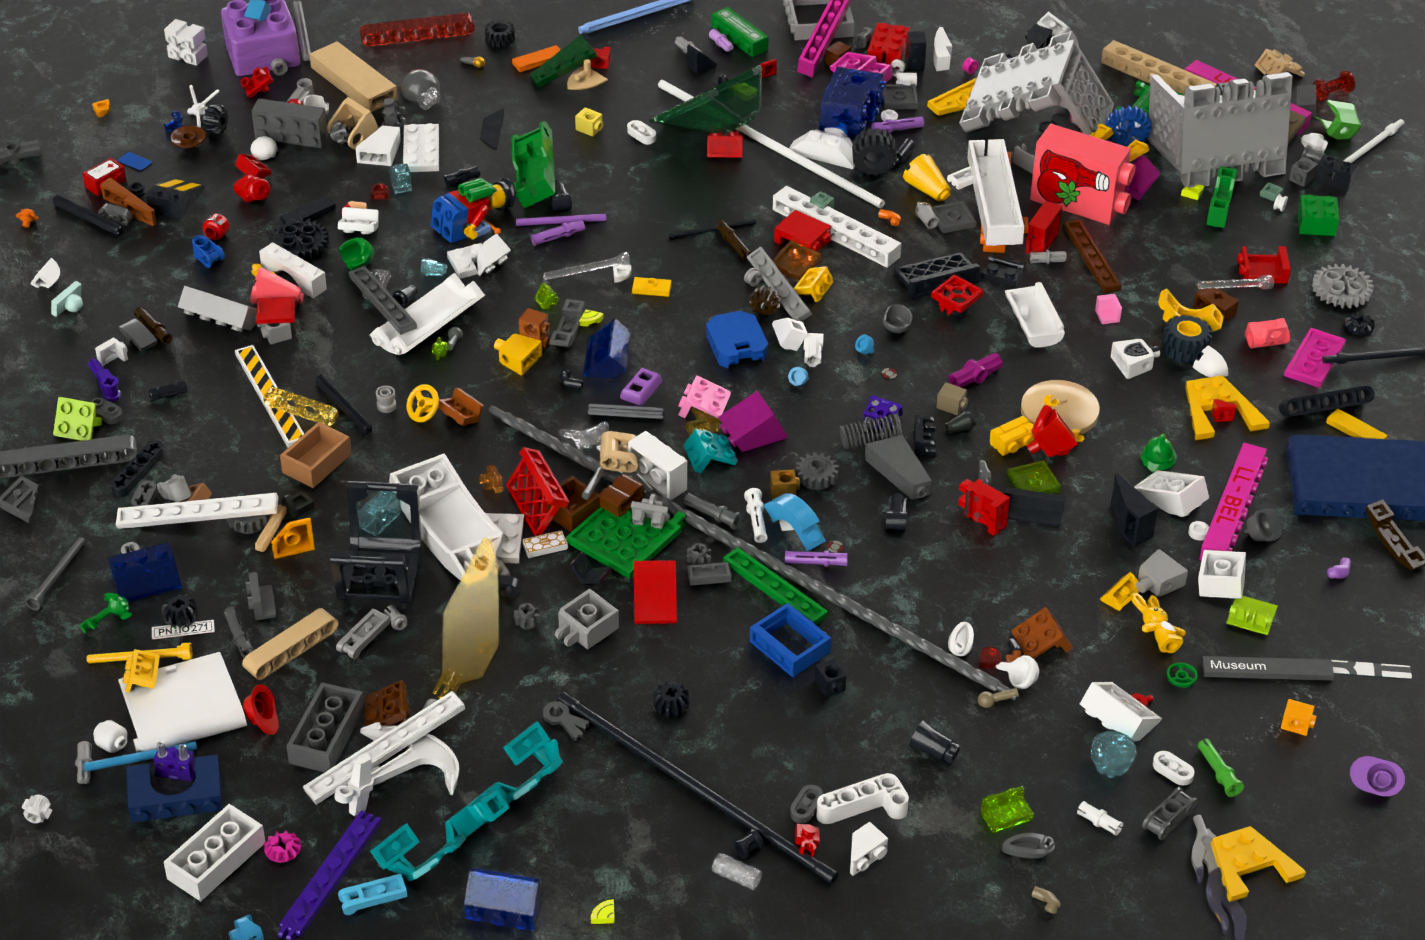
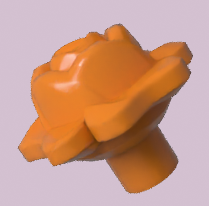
[16,209,39,228]

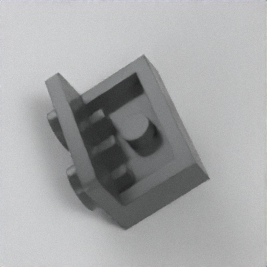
[245,572,276,621]

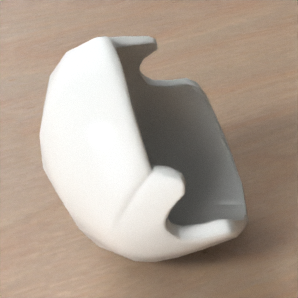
[303,95,329,116]
[251,136,278,160]

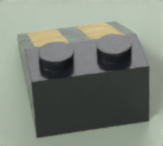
[146,179,205,219]

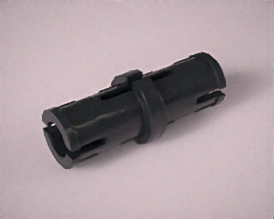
[444,166,481,187]

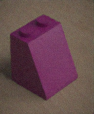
[719,391,788,452]

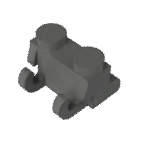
[381,98,406,127]

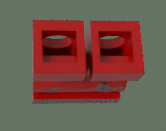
[958,479,1010,536]

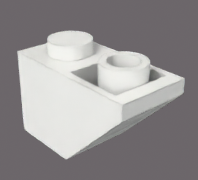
[477,234,511,276]
[772,318,808,351]
[850,822,888,876]

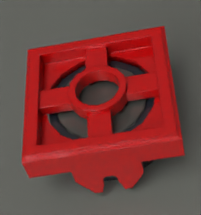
[931,275,984,316]

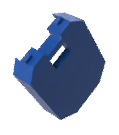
[706,311,768,369]

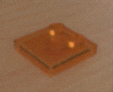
[772,240,821,281]

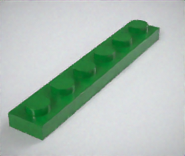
[723,547,828,625]

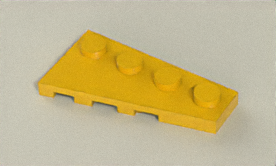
[927,78,977,116]

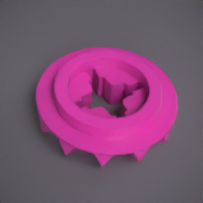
[264,830,301,862]

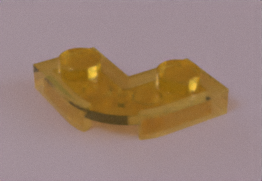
[684,406,720,435]

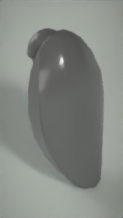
[1002,833,1055,859]

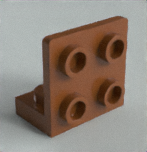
[1011,607,1073,659]

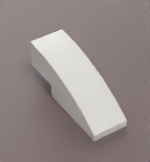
[933,27,952,71]

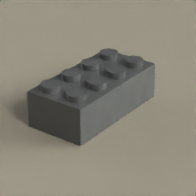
[251,98,328,148]
[287,682,364,772]

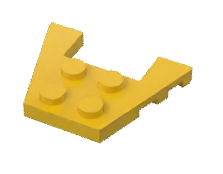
[1211,826,1306,902]

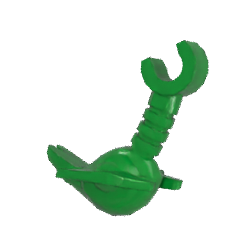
[80,593,132,633]

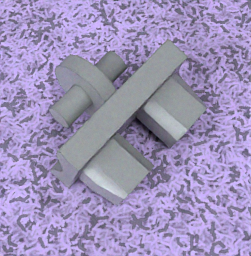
[631,494,670,529]

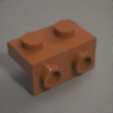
[438,388,484,426]

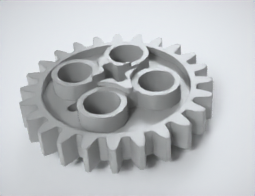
[1312,264,1374,308]

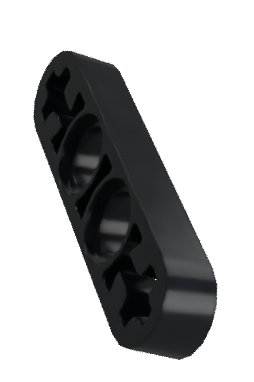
[111,440,164,497]

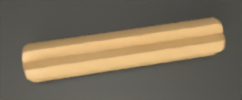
[255,505,287,552]

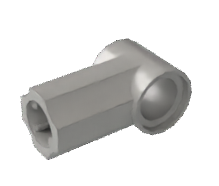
[287,78,314,103]

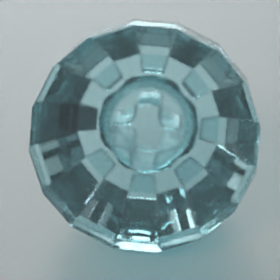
[1091,731,1136,778]

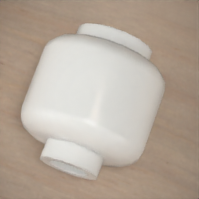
[93,720,127,753]

